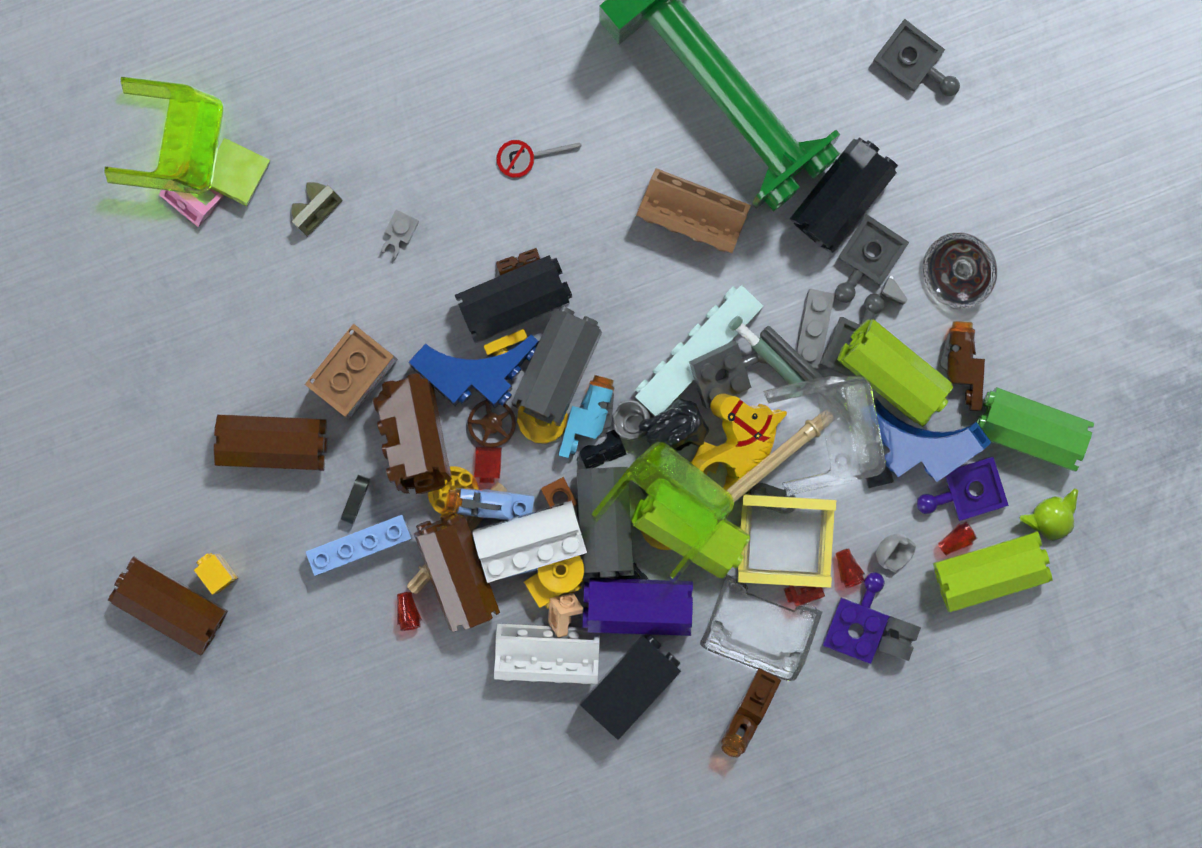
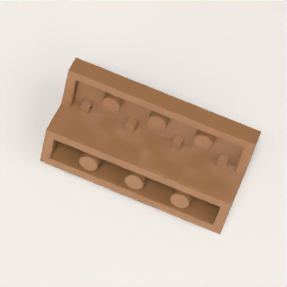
[636,168,751,253]

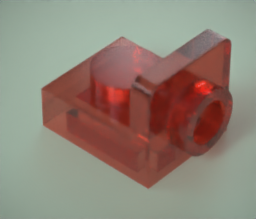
[474,447,502,483]
[784,585,825,607]

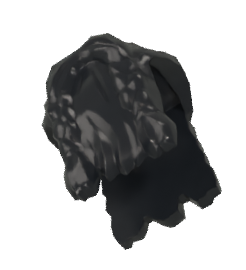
[638,398,709,461]

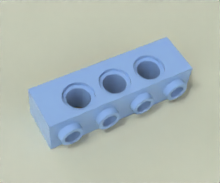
[306,515,413,576]

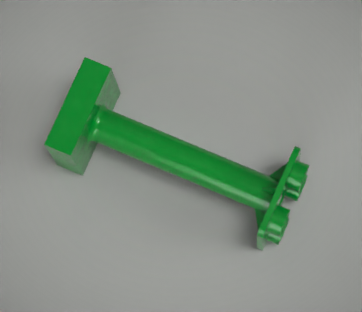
[599,0,841,212]

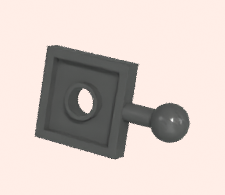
[873,19,960,96]
[835,214,909,303]
[820,294,885,385]
[689,341,767,409]

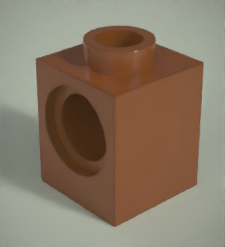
[541,477,577,507]

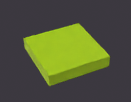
[201,138,270,206]

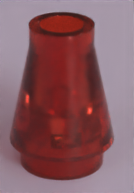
[938,521,978,556]
[835,548,865,588]
[397,592,422,631]

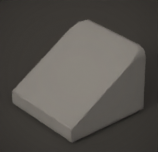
[881,275,908,305]

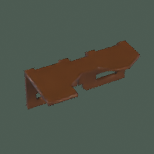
[496,248,540,276]

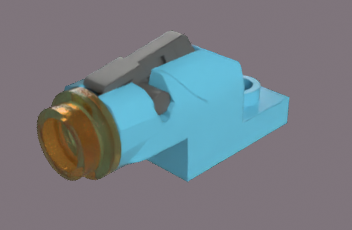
[559,375,615,459]

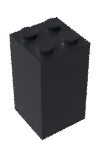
[580,634,681,740]

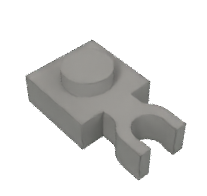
[381,210,419,258]

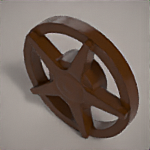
[468,400,516,447]

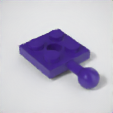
[917,457,1009,521]
[822,572,889,664]

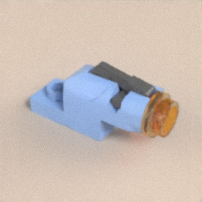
[446,488,534,520]

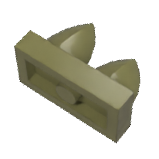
[291,182,343,236]

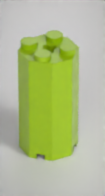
[837,319,953,427]
[631,478,750,579]
[933,531,1053,612]

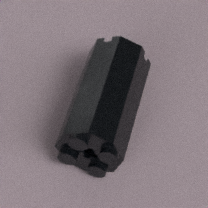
[790,138,898,253]
[455,255,572,344]

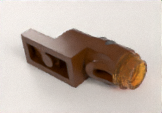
[940,321,985,411]
[721,668,781,757]

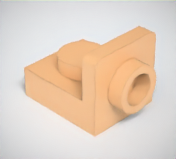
[548,593,583,638]

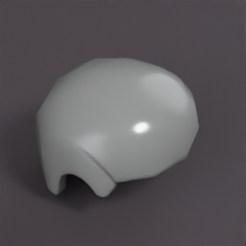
[612,400,651,441]
[876,534,916,572]

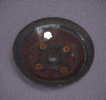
[923,232,997,309]

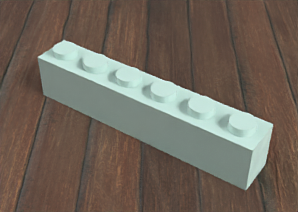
[635,285,763,416]

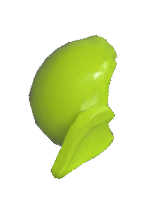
[1019,488,1079,541]

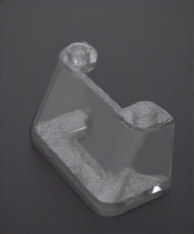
[700,575,823,681]

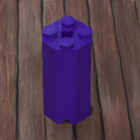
[583,578,693,636]

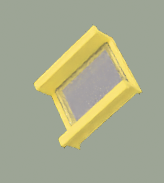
[738,495,837,588]

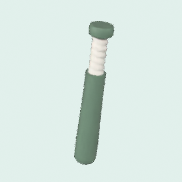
[728,316,809,393]

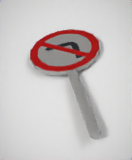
[497,140,582,178]

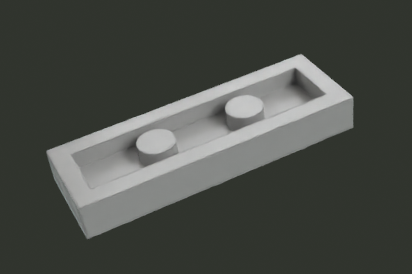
[797,289,835,369]

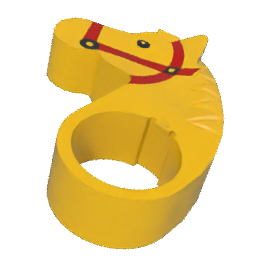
[684,394,787,508]

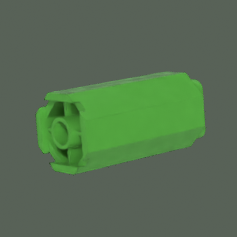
[976,387,1094,472]

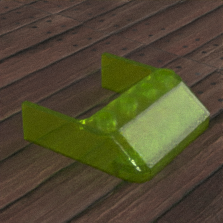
[104,77,224,194]
[591,442,734,583]

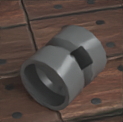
[878,616,921,661]

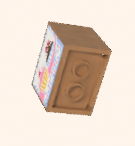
[304,324,398,419]

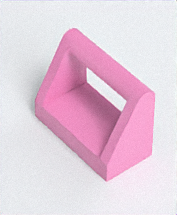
[159,159,225,227]

